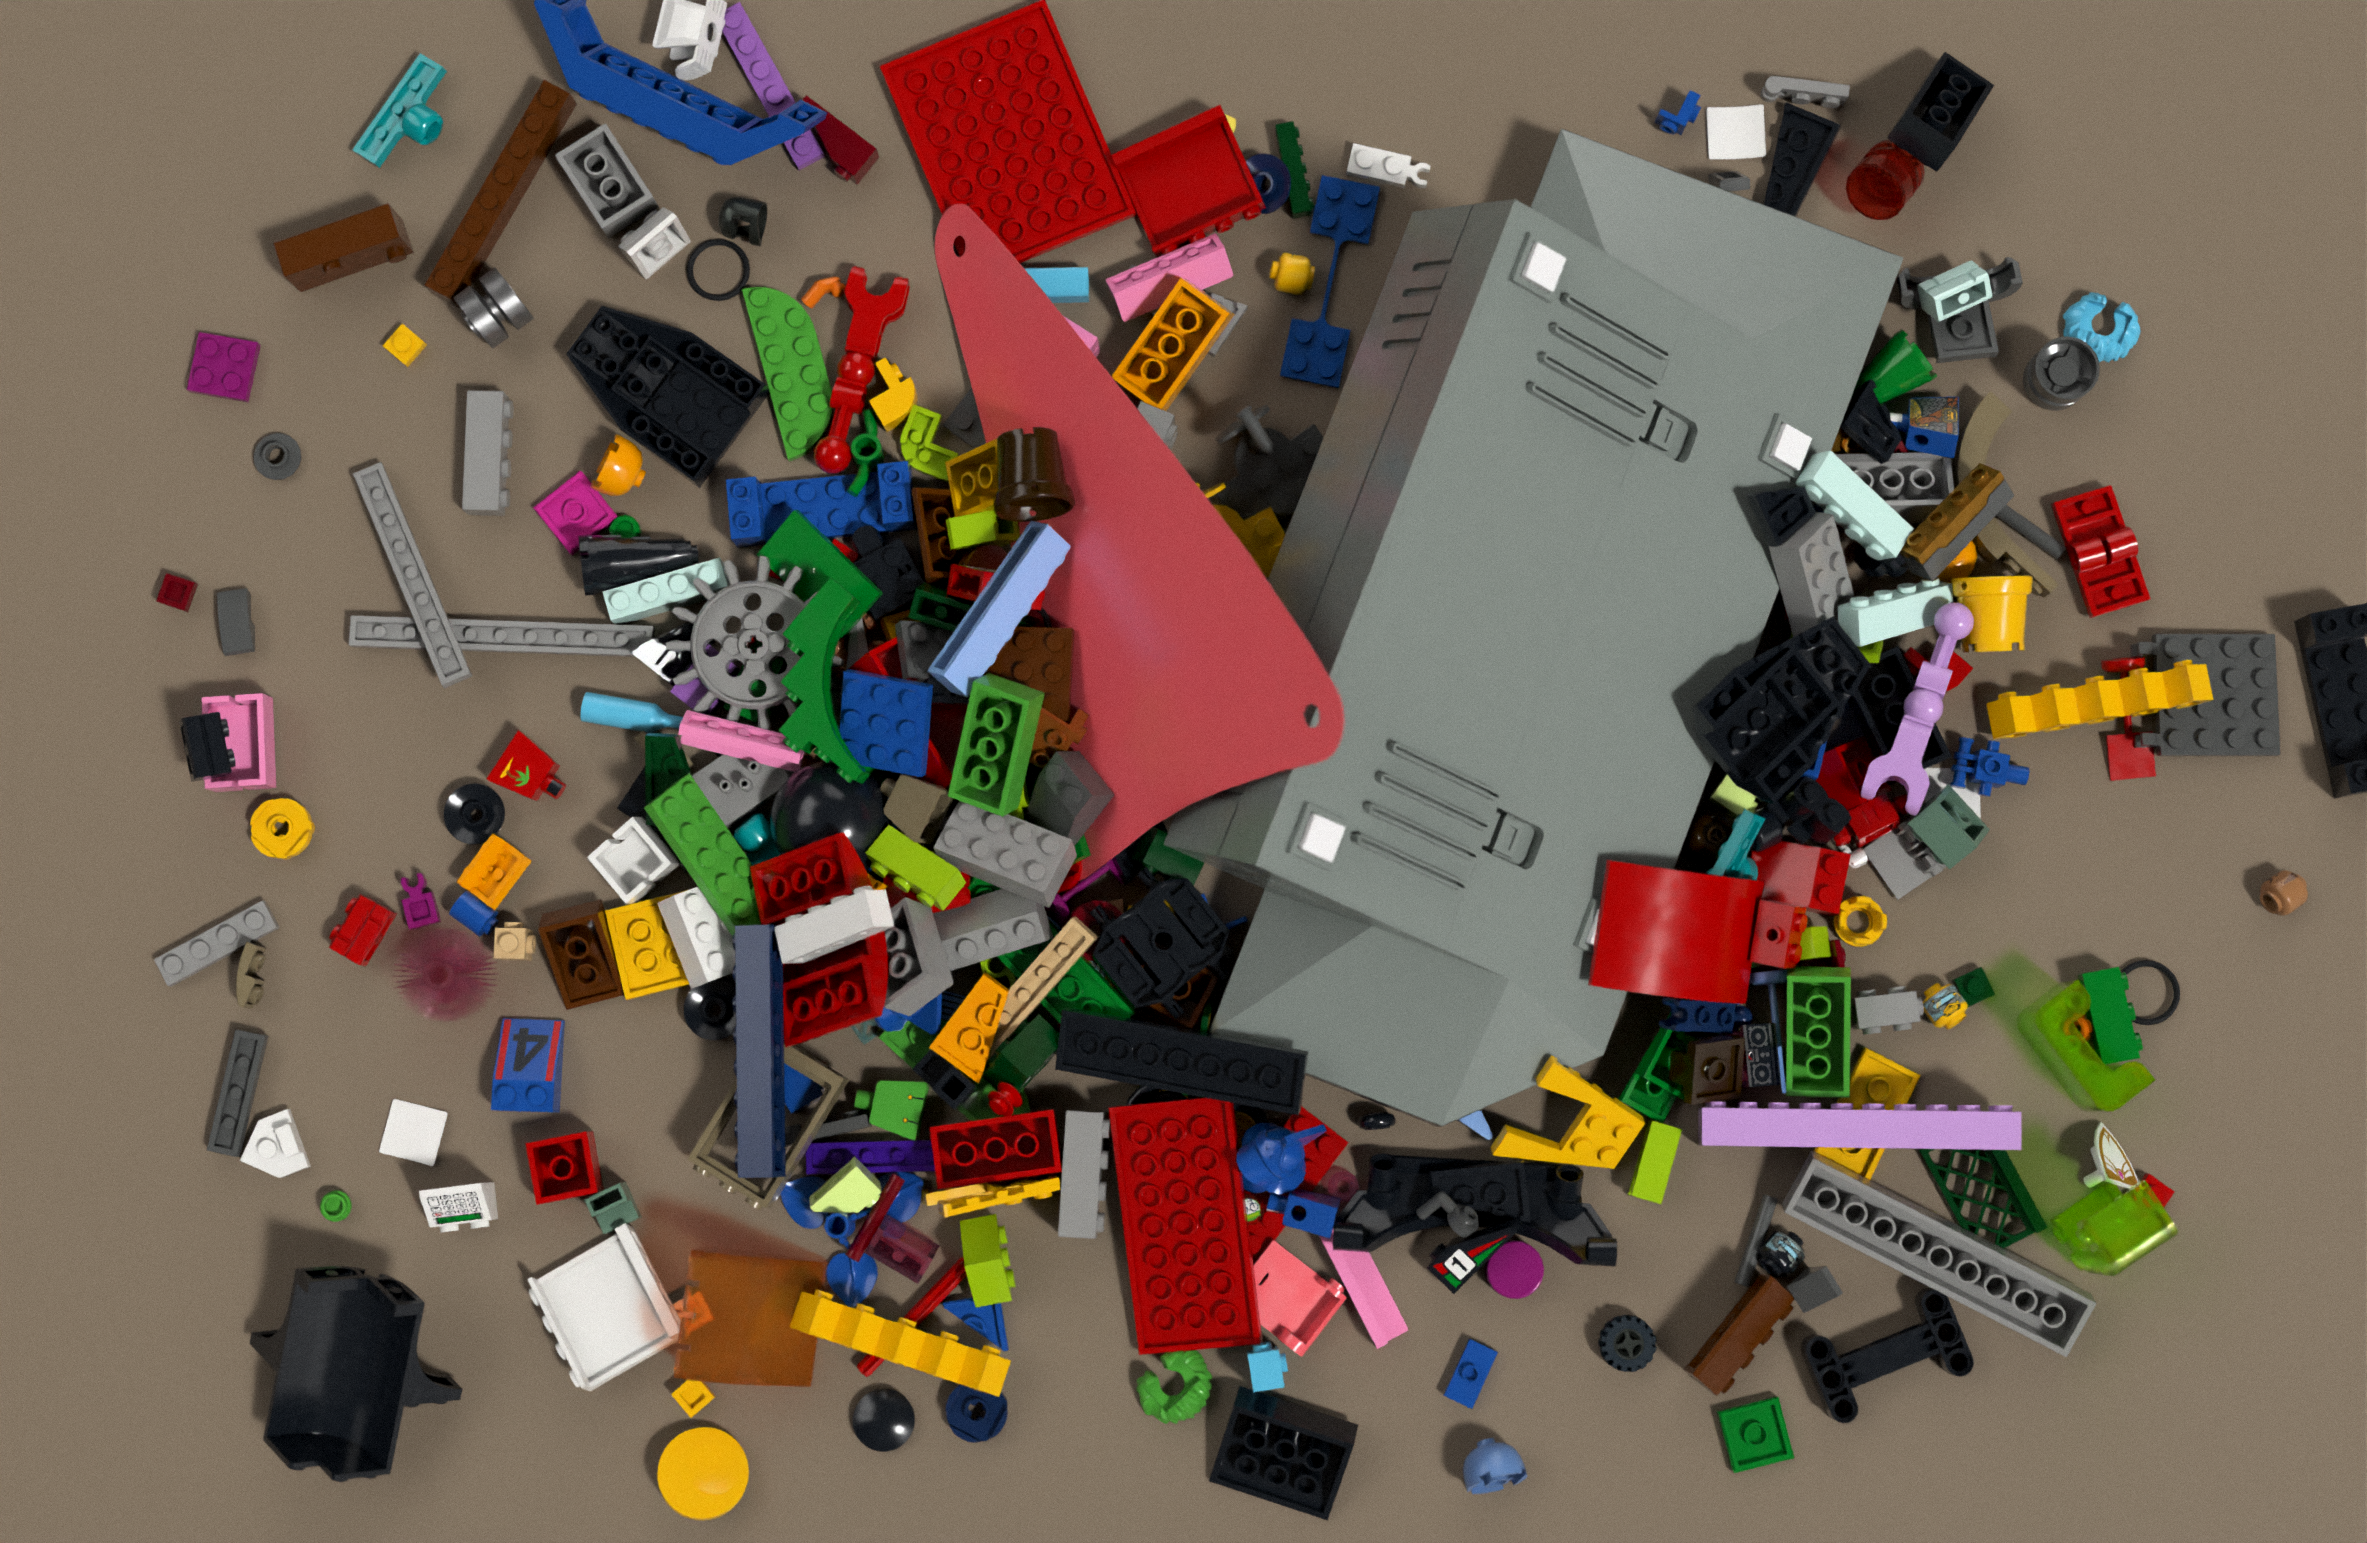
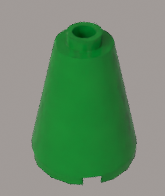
[1851,329,1937,404]

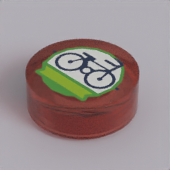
[1245,1194,1265,1225]

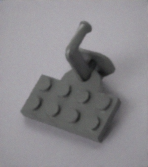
[1215,405,1323,521]

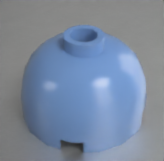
[1462,1438,1527,1494]

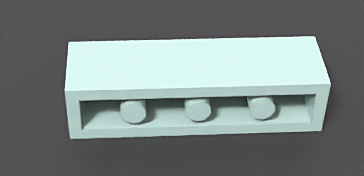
[1795,450,1914,560]
[603,557,730,625]
[1838,577,1953,647]

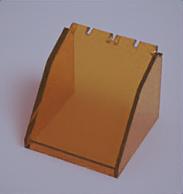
[673,1247,828,1387]

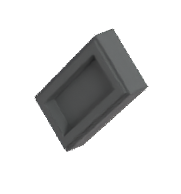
[1708,171,1750,191]

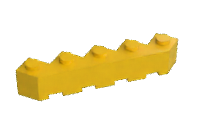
[1986,660,2213,739]
[789,1289,1011,1397]

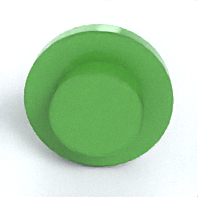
[320,1191,352,1222]

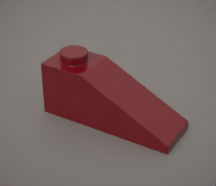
[803,95,879,184]

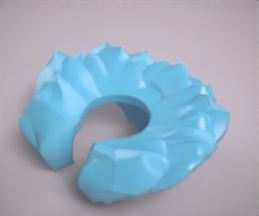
[2063,292,2141,363]

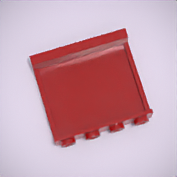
[1111,105,1266,257]

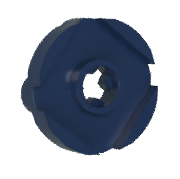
[946,1384,1008,1443]

